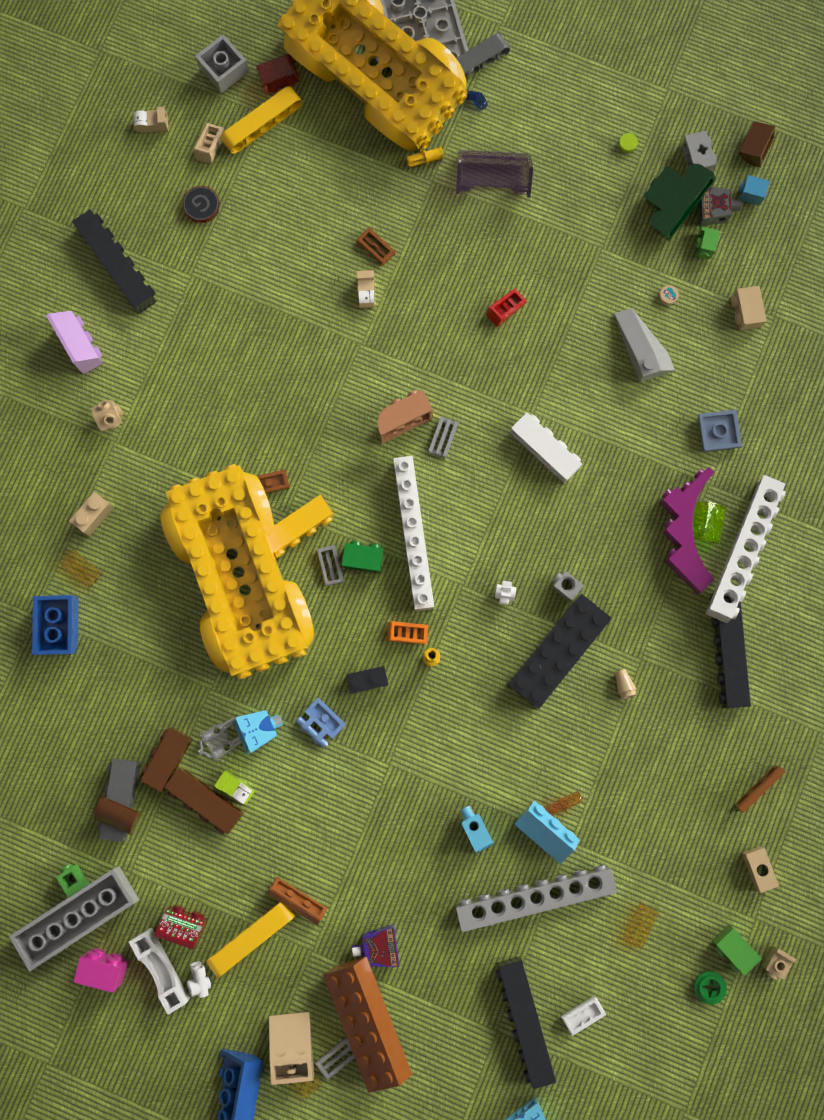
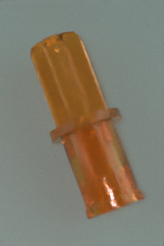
[543,791,583,816]

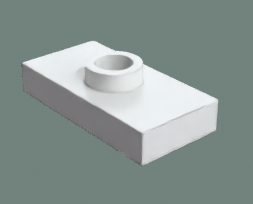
[561,995,606,1036]

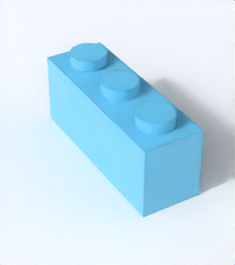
[515,801,579,864]

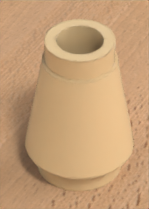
[615,669,637,700]

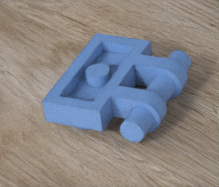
[295,697,347,749]

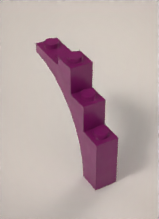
[660,467,715,594]

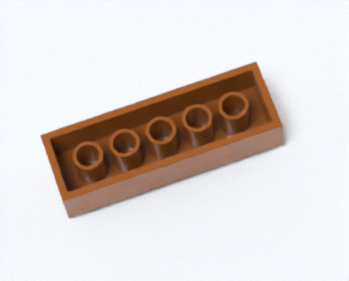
[323,957,412,1093]

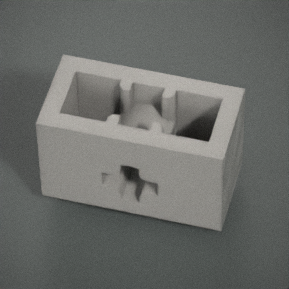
[681,131,717,171]

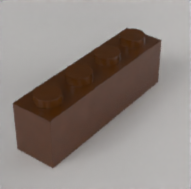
[164,767,245,835]

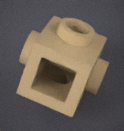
[91,399,123,432]

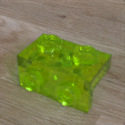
[692,501,726,544]

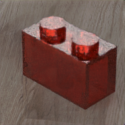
[256,54,299,94]

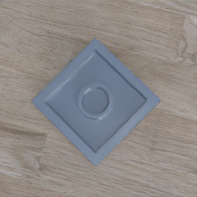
[697,410,742,452]

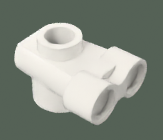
[187,961,211,998]

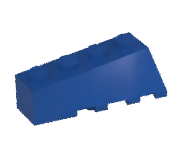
[218,1049,264,1120]

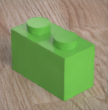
[712,925,762,976]

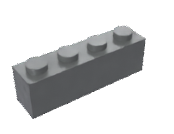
[98,758,141,842]

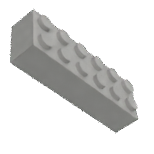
[9,866,139,972]

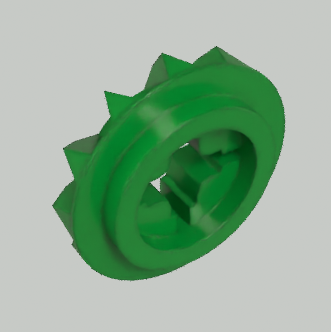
[694,971,727,1005]

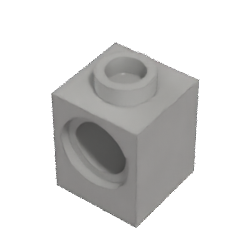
[552,571,584,602]

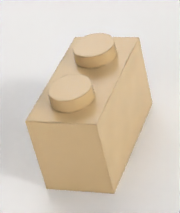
[731,286,767,331]
[69,491,114,536]

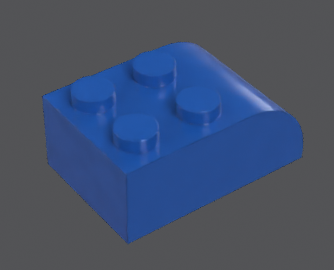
[32,595,79,655]

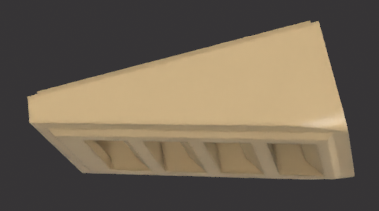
[193,123,224,164]

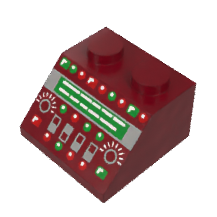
[154,904,208,949]

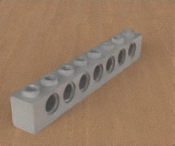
[455,864,617,932]

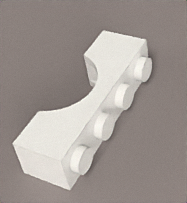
[129,927,190,1014]

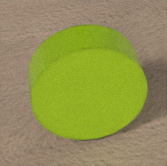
[619,133,638,153]

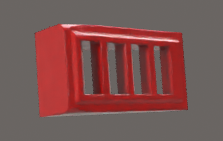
[486,288,527,327]

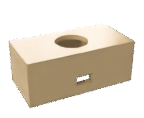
[742,846,779,893]

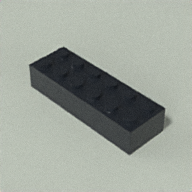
[507,594,612,709]

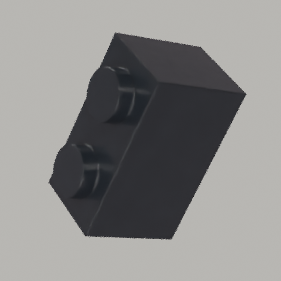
[346,666,389,694]

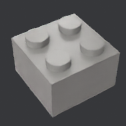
[195,34,249,94]

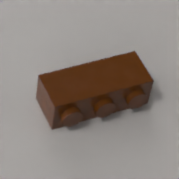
[141,727,193,792]

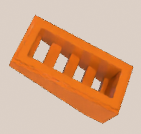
[386,621,428,644]

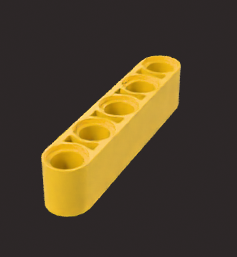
[220,86,303,154]
[206,902,296,978]

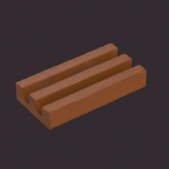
[356,227,396,266]

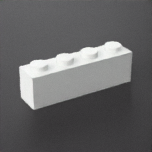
[510,413,582,484]

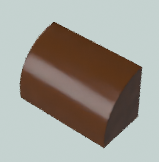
[739,121,775,168]
[94,797,141,835]

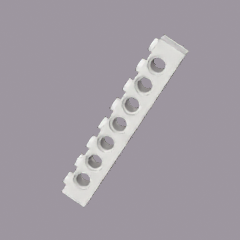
[394,456,434,612]
[706,475,786,623]

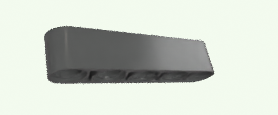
[456,33,510,78]

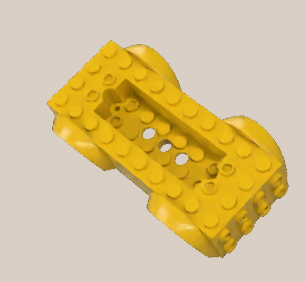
[277,0,467,152]
[160,464,314,679]

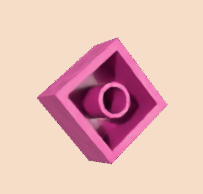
[73,948,129,993]

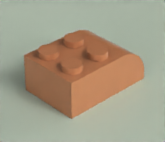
[378,389,433,444]

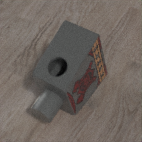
[698,187,742,227]

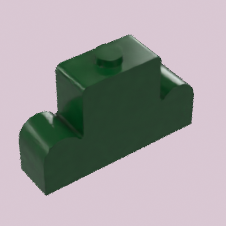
[644,164,716,241]

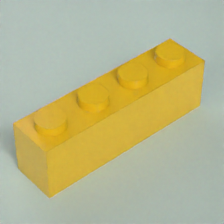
[267,495,334,558]

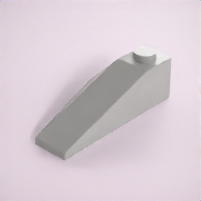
[614,308,675,383]

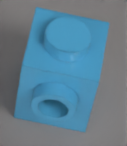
[738,175,770,206]

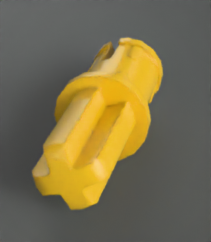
[407,147,444,167]

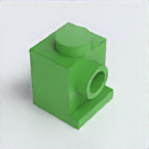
[695,227,720,259]
[56,864,90,898]

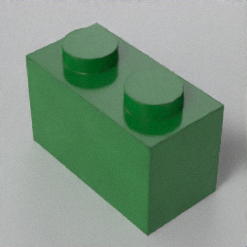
[342,541,384,573]

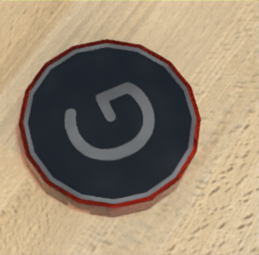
[183,186,220,223]

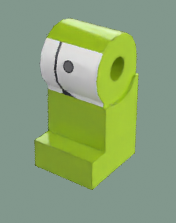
[215,770,255,805]

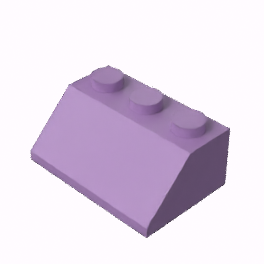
[46,311,103,374]

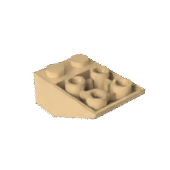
[269,1012,314,1085]

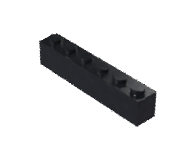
[72,209,157,314]
[709,592,751,708]
[496,956,557,1089]

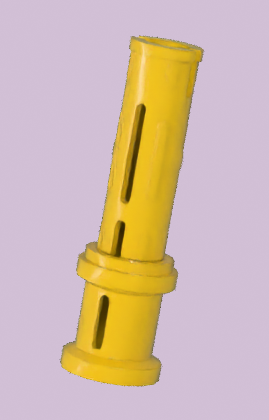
[423,648,440,667]

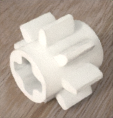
[495,581,516,605]

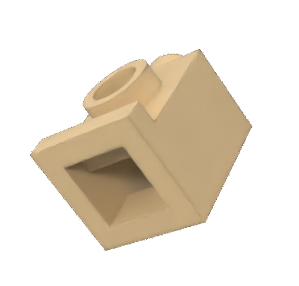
[762,945,796,980]

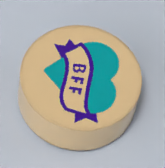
[659,285,679,305]

